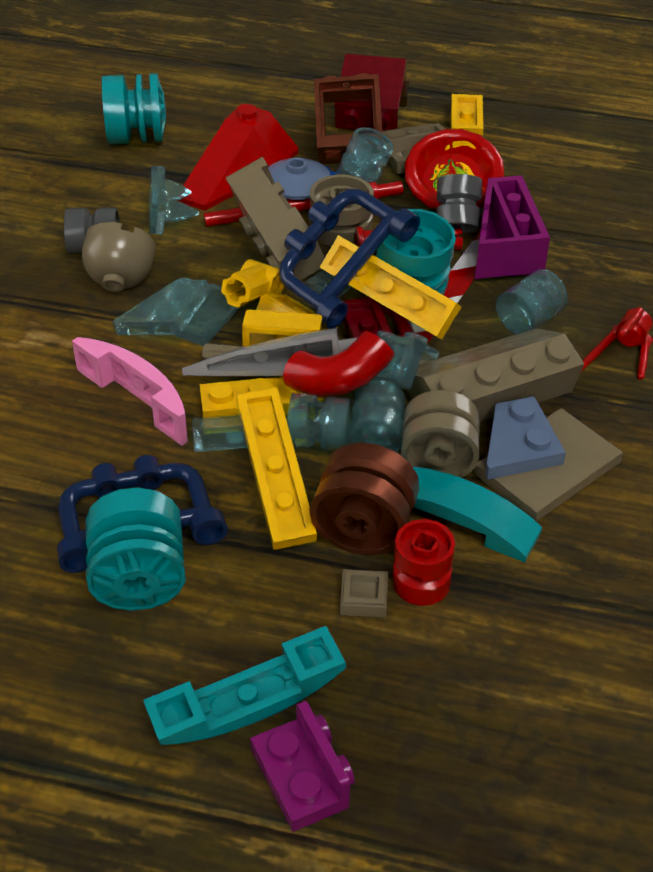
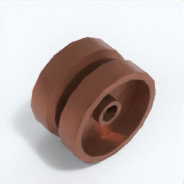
[309,442,420,556]

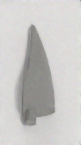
[182,328,358,376]

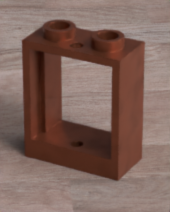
[314,73,384,164]

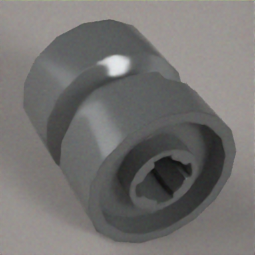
[436,174,482,233]
[64,207,120,254]

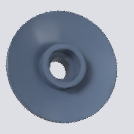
[268,157,330,200]

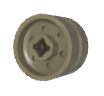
[310,174,374,246]
[401,390,480,478]

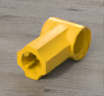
[221,259,284,308]

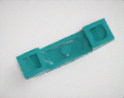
[413,467,542,563]
[143,626,346,745]

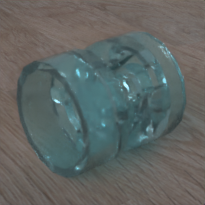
[336,127,393,184]
[496,269,568,334]
[349,381,406,452]
[287,393,351,451]

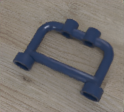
[279,189,420,329]
[57,455,228,573]

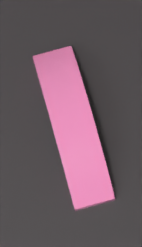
[72,337,188,446]

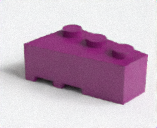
[475,175,550,279]

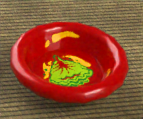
[405,129,504,210]

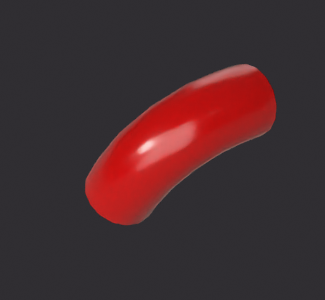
[283,331,395,398]

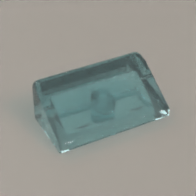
[192,415,248,452]

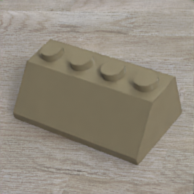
[399,328,584,422]

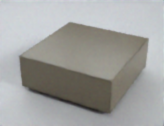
[340,569,388,618]

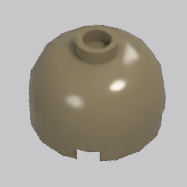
[82,222,156,292]

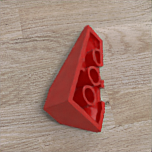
[176,103,299,211]

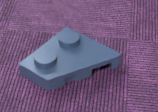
[485,396,566,480]

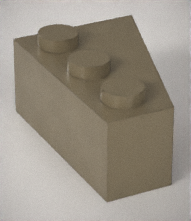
[226,157,325,280]

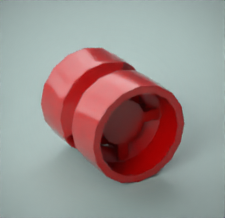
[392,519,456,606]

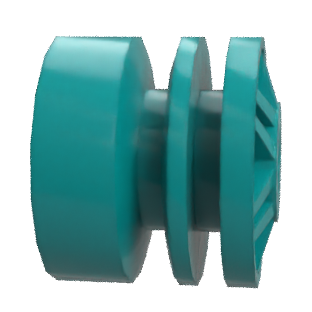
[102,73,166,145]
[376,209,456,295]
[86,488,186,611]

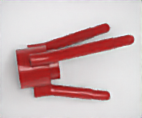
[581,307,653,380]

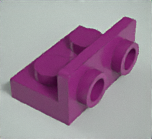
[250,701,355,832]

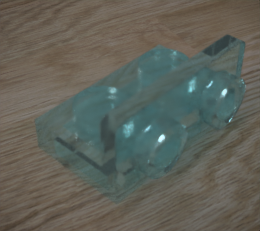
[367,331,440,389]

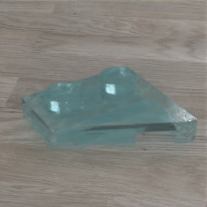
[113,278,211,335]

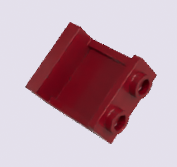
[335,54,407,131]

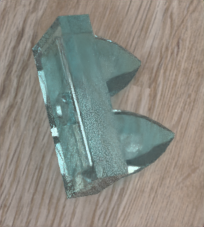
[149,166,199,235]

